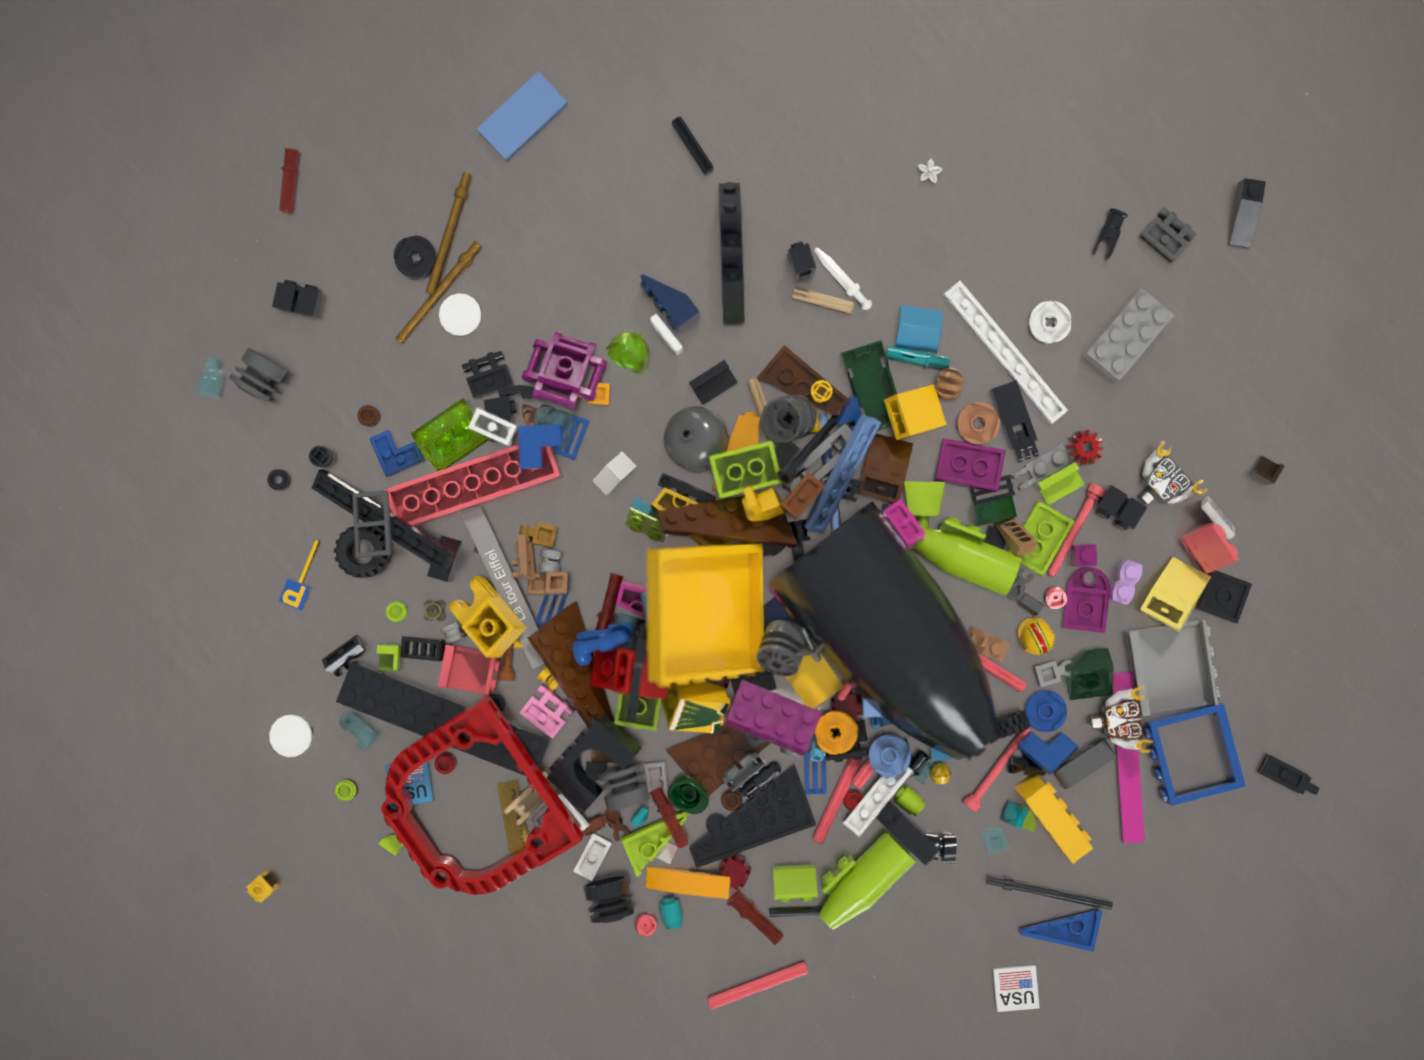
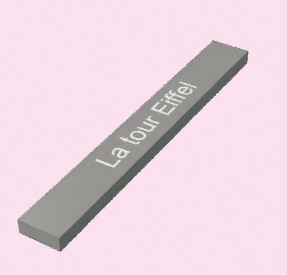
[462,506,544,669]

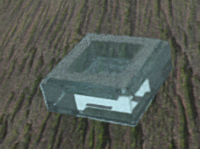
[982,827,1009,854]

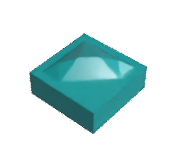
[630,804,649,828]

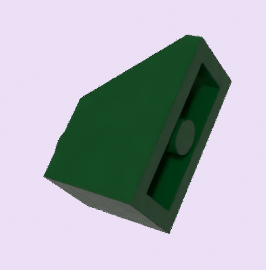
[971,496,1017,527]

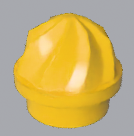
[930,762,952,784]

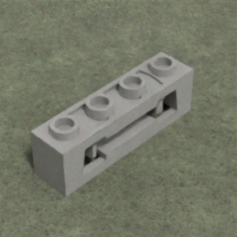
[782,423,853,493]

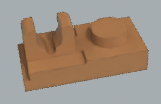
[511,534,535,580]
[968,626,1011,663]

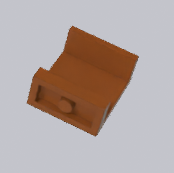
[781,472,825,520]

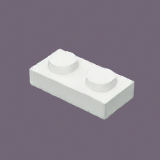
[573,833,612,881]

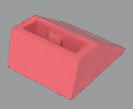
[1179,523,1239,574]

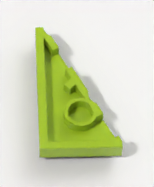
[620,810,689,877]

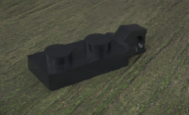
[658,473,716,503]
[1259,754,1320,795]

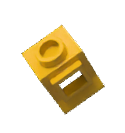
[246,871,279,903]

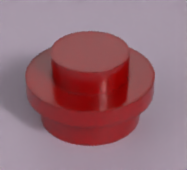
[434,753,456,774]
[843,790,864,811]

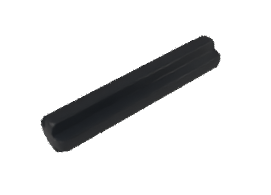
[672,116,713,173]

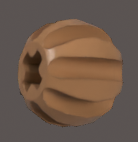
[935,368,965,400]

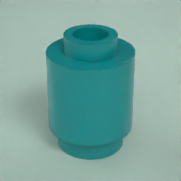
[658,896,683,930]

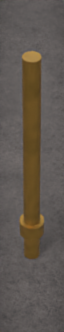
[426,172,471,295]
[395,241,481,344]

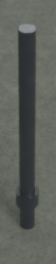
[986,876,1113,910]

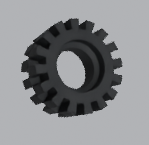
[997,710,1031,739]

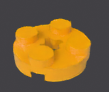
[814,711,858,754]

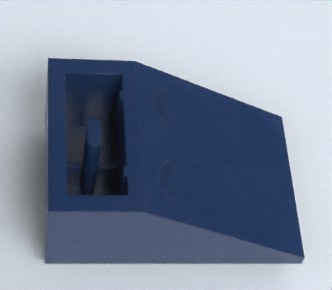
[640,274,700,331]

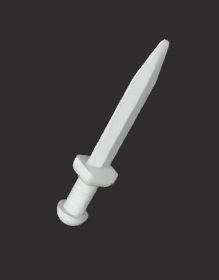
[814,248,872,310]

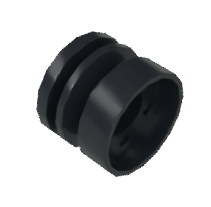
[583,875,635,923]

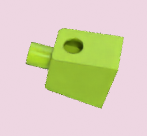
[903,481,945,528]

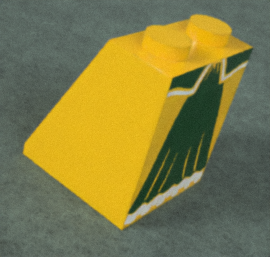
[662,680,730,734]

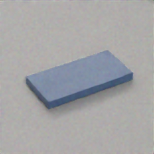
[477,71,567,161]

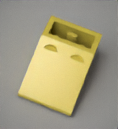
[1140,557,1211,632]

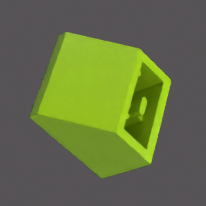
[772,865,818,902]

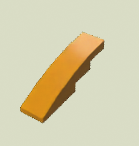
[645,866,731,899]

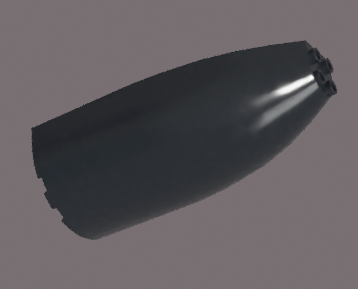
[768,501,1001,760]

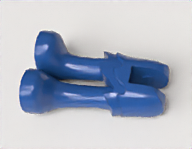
[573,623,633,666]

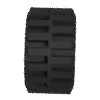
[334,526,391,578]

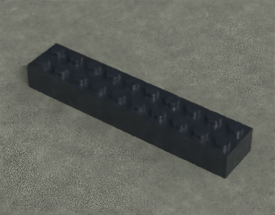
[336,661,552,777]

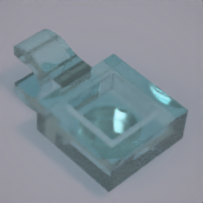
[197,358,223,396]

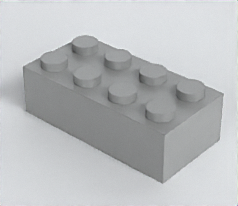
[1083,288,1174,383]

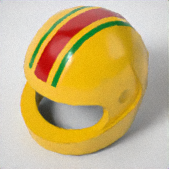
[1018,617,1055,655]

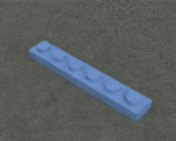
[804,415,881,533]

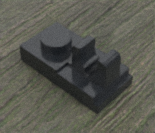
[322,635,364,677]

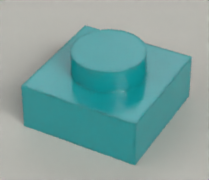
[1001,801,1029,829]

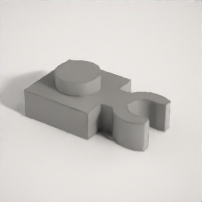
[1034,660,1075,687]

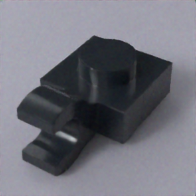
[1007,754,1046,776]

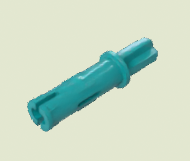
[886,346,950,369]

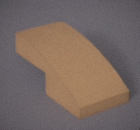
[527,572,568,595]

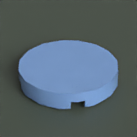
[868,734,911,777]

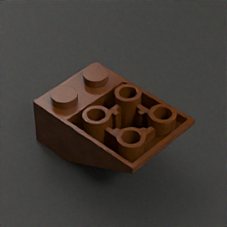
[857,433,913,504]

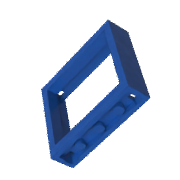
[1144,702,1246,806]

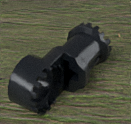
[788,519,811,562]

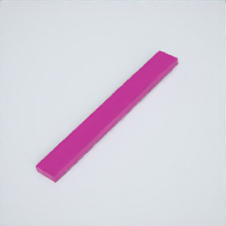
[1111,672,1145,843]

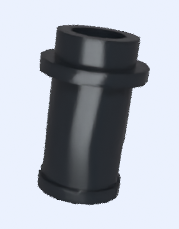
[908,750,930,777]

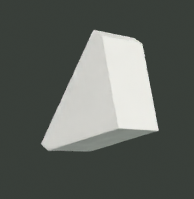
[593,452,637,496]

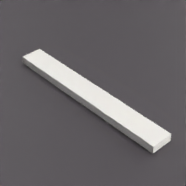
[943,281,1068,424]

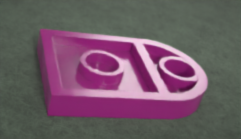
[1062,567,1110,633]

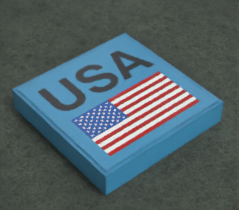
[385,762,434,808]

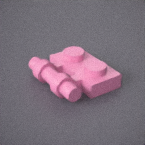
[519,684,575,739]

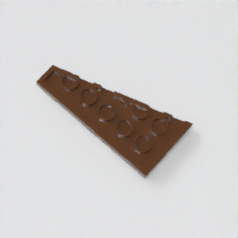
[656,492,797,548]
[527,601,614,730]
[665,725,770,797]

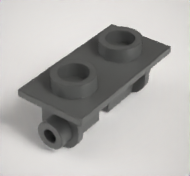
[721,750,766,792]

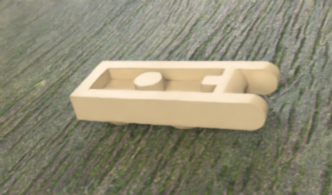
[503,771,557,826]

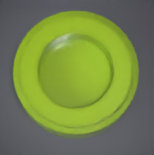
[385,601,408,622]

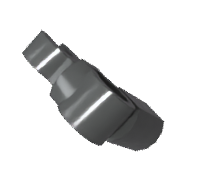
[1006,567,1044,616]

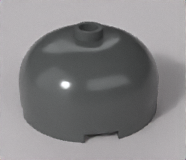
[664,406,729,472]

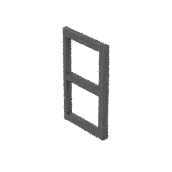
[352,490,392,559]

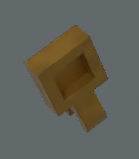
[519,522,558,549]

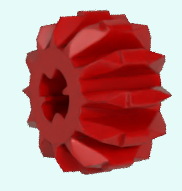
[1067,429,1105,466]

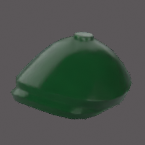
[668,776,709,814]

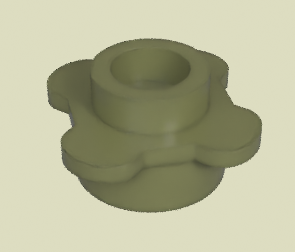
[423,600,445,621]

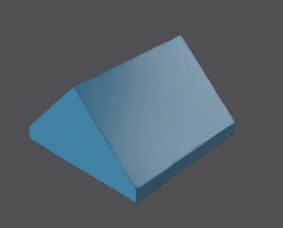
[895,305,943,353]

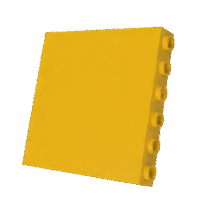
[647,543,764,686]

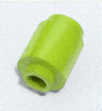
[893,785,926,816]

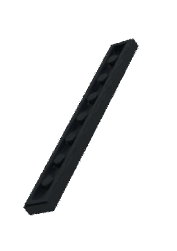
[311,469,456,573]

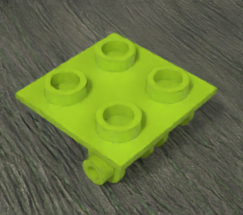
[625,507,666,542]

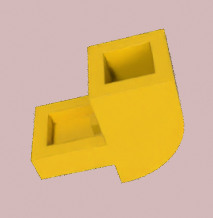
[741,486,785,521]

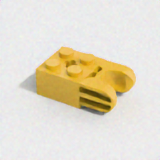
[449,576,526,658]

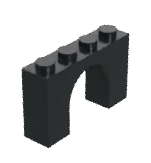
[547,714,642,812]

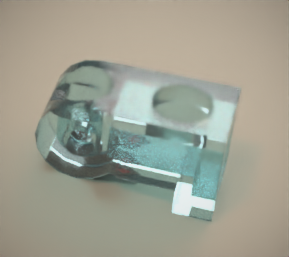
[339,712,380,751]

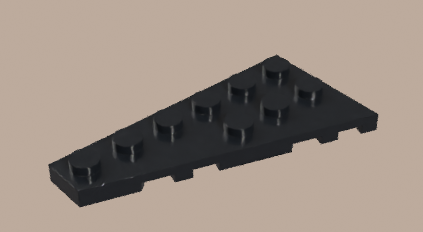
[689,764,816,868]

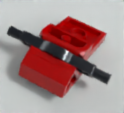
[590,624,668,723]

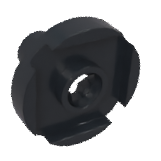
[393,235,437,279]

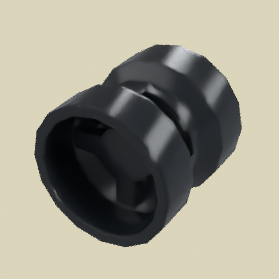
[309,446,334,468]

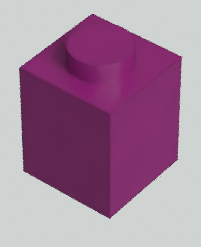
[1071,544,1098,567]

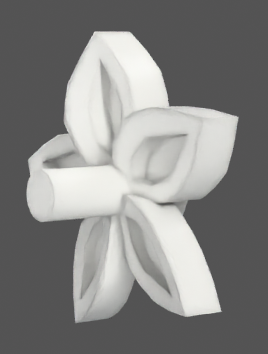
[917,158,943,184]

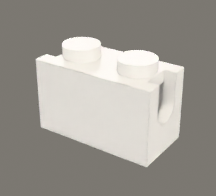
[468,408,519,447]

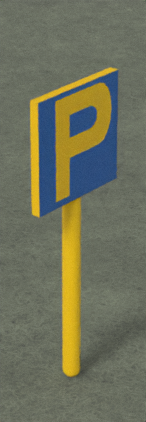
[279,540,318,611]

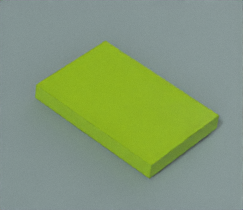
[1008,500,1075,576]

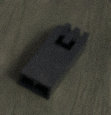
[990,380,1039,462]

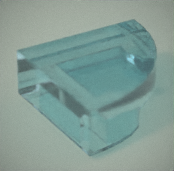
[915,761,932,784]

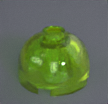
[606,332,649,372]

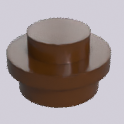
[357,405,379,426]
[721,789,742,811]

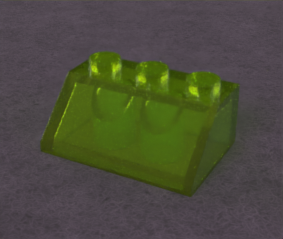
[411,398,490,472]

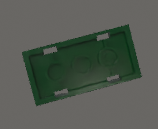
[840,340,897,431]

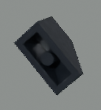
[484,396,517,443]
[427,535,462,582]

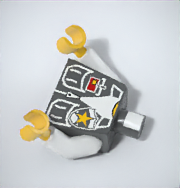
[1139,441,1208,506]

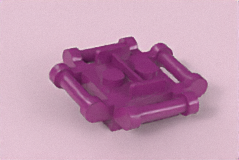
[522,331,607,410]

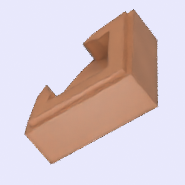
[522,404,543,426]

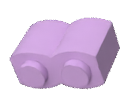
[1109,560,1143,605]

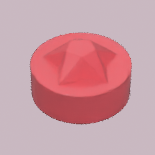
[1045,587,1067,609]
[634,914,657,936]

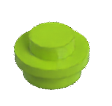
[335,780,356,801]

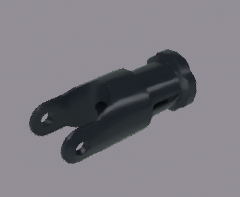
[1094,208,1128,259]
[737,761,781,802]

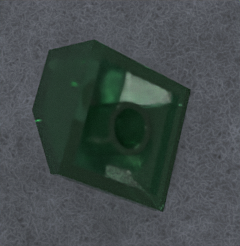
[1069,648,1114,700]

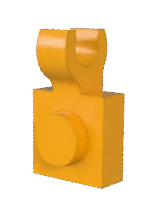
[578,383,610,405]

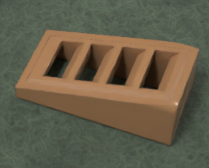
[995,518,1038,556]

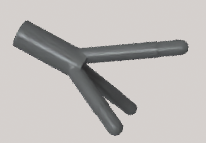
[793,627,825,662]

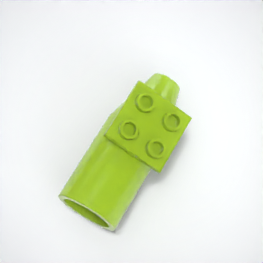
[912,517,1021,596]
[818,831,916,930]

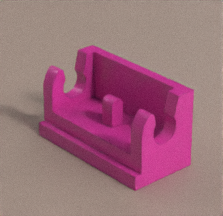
[883,499,926,549]

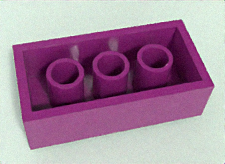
[724,680,822,756]

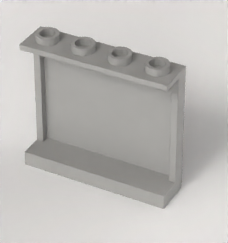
[1125,620,1220,716]

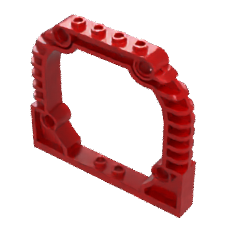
[381,695,584,895]

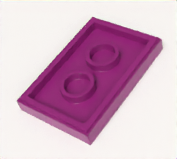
[935,438,1006,493]

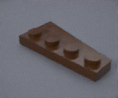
[757,345,848,416]

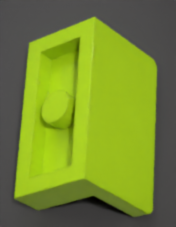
[1035,462,1084,505]

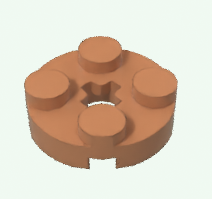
[957,402,1000,445]

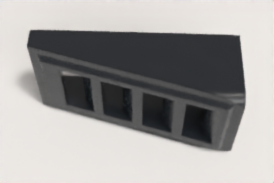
[400,636,446,661]

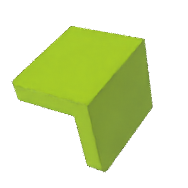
[377,644,401,671]

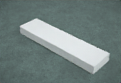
[843,767,913,837]

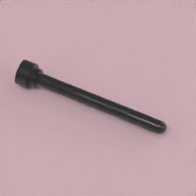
[777,415,839,484]

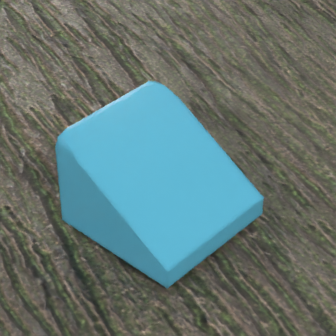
[631,497,657,518]

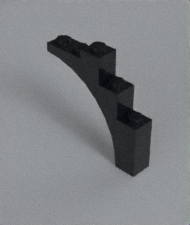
[719,182,745,323]

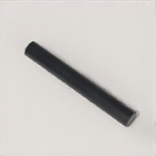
[769,907,822,917]

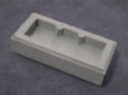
[644,761,670,806]

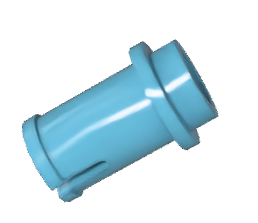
[809,733,826,762]

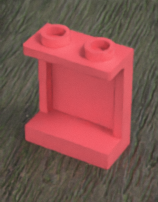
[438,644,501,696]

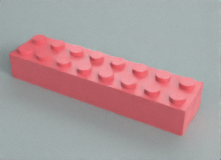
[384,444,562,526]

